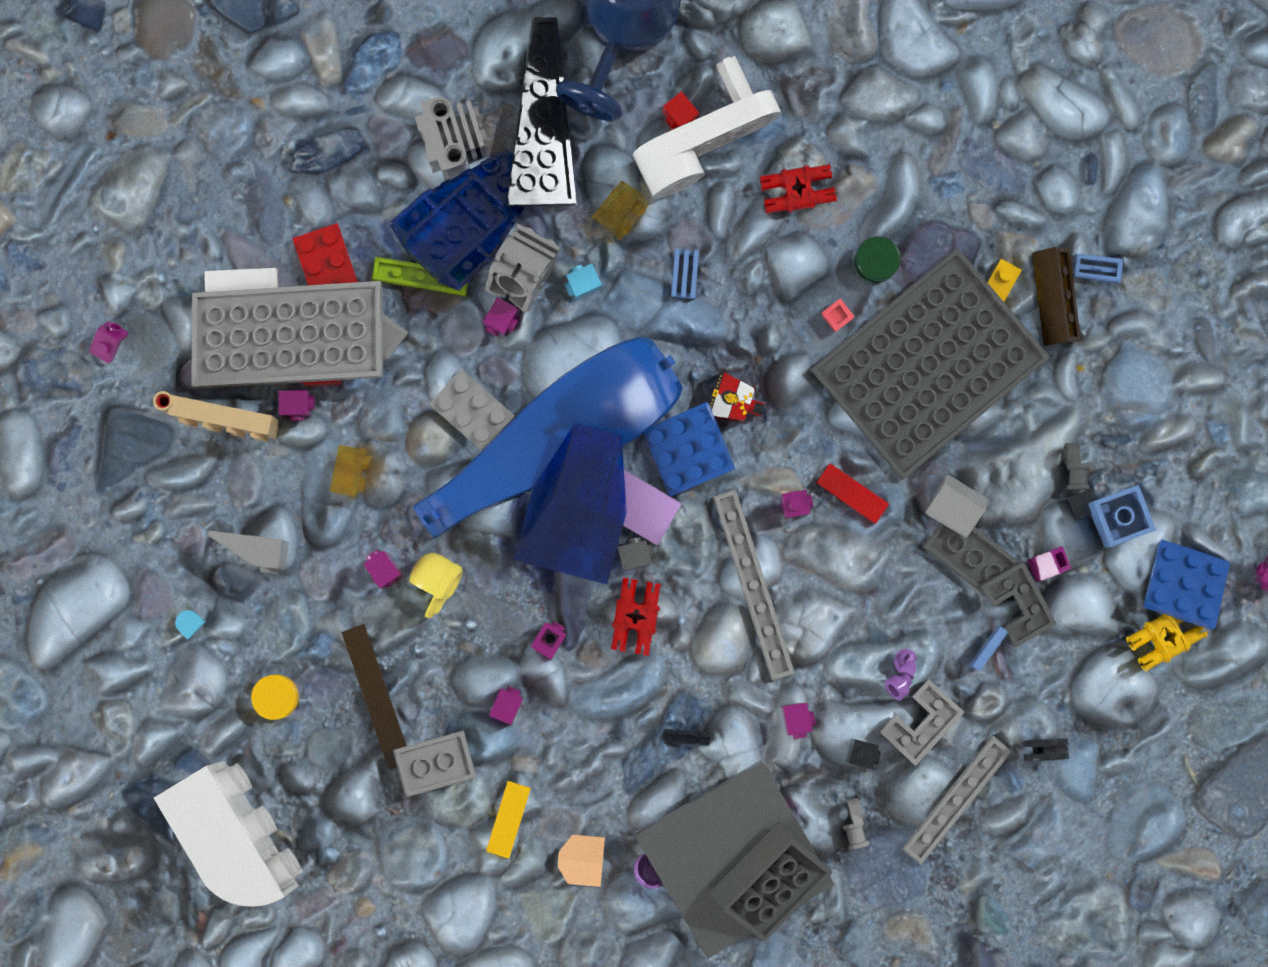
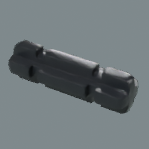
[663,729,711,746]

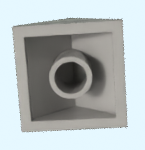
[925,474,988,538]

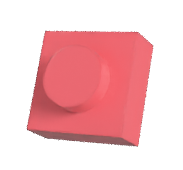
[821,298,855,333]

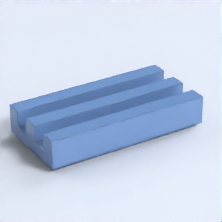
[671,249,699,299]
[1073,253,1123,284]
[969,626,1008,671]

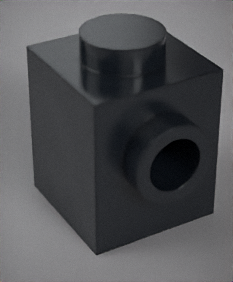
[846,738,881,769]

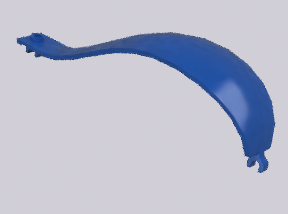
[413,337,683,538]

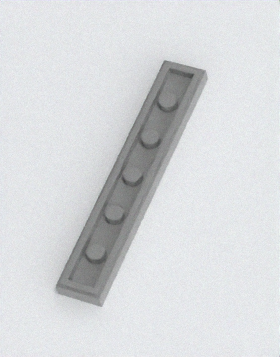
[901,736,1012,865]

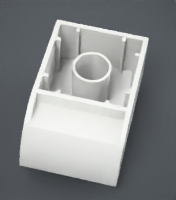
[154,761,302,907]

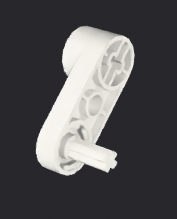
[633,56,782,199]

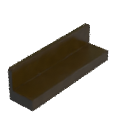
[1032,247,1081,346]

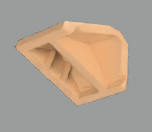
[558,834,605,887]

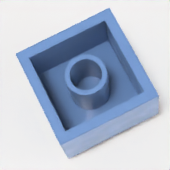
[1088,485,1156,548]

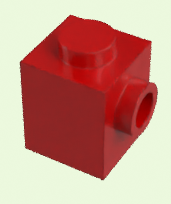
[662,91,700,130]

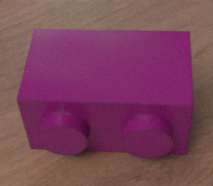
[363,550,404,590]

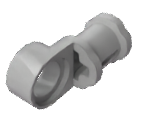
[842,798,870,850]

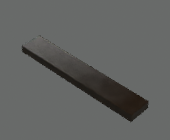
[341,624,407,770]

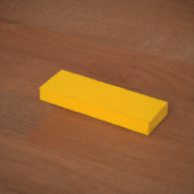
[486,781,531,858]

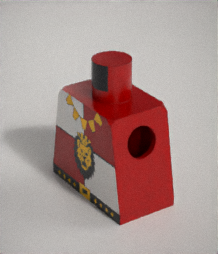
[709,371,765,423]

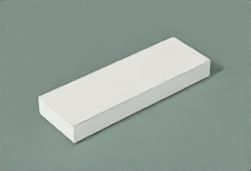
[204,268,278,292]

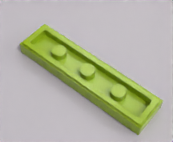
[371,257,470,296]

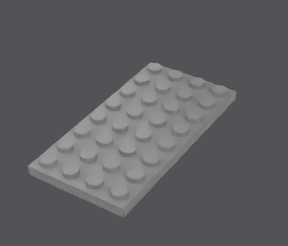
[191,281,383,389]

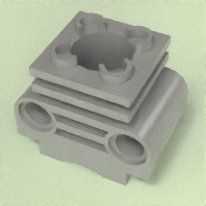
[415,97,489,181]
[484,224,560,313]

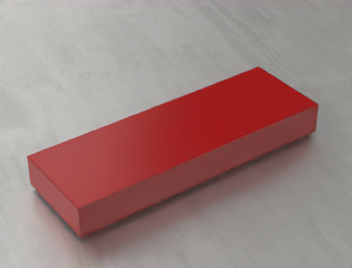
[816,463,889,524]

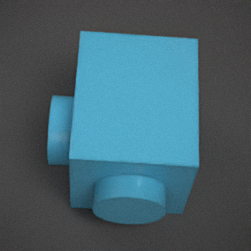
[564,264,602,301]

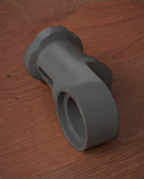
[1063,443,1089,490]

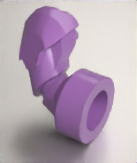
[885,649,917,700]

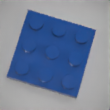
[644,402,735,497]
[1143,539,1230,630]

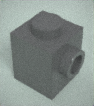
[618,537,655,571]

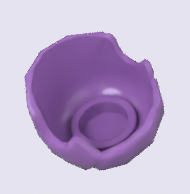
[634,853,663,889]

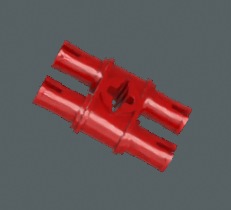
[759,164,837,214]
[610,578,662,656]

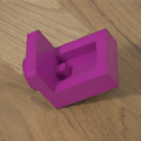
[89,322,128,364]

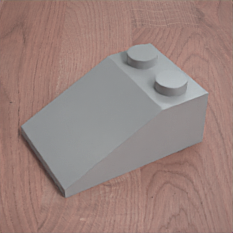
[208,531,289,574]

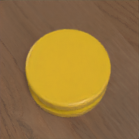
[251,674,299,720]

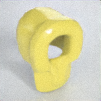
[409,553,463,619]

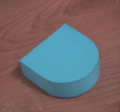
[175,610,206,640]

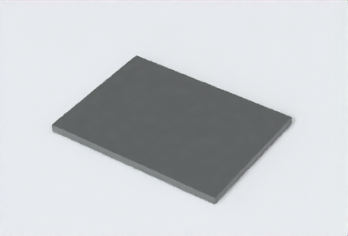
[810,248,1051,480]

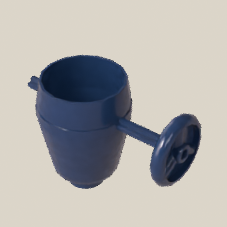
[556,0,681,122]

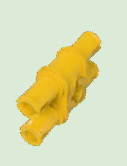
[1126,614,1208,672]

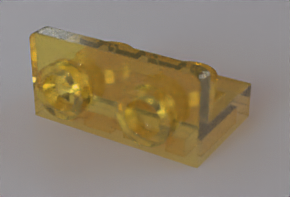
[592,180,649,240]
[329,445,371,498]

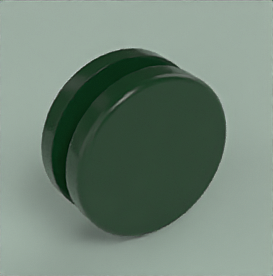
[854,236,900,283]

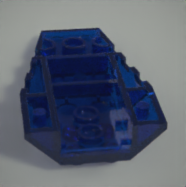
[389,149,525,291]

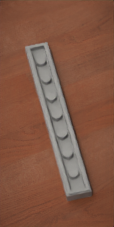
[713,490,795,681]

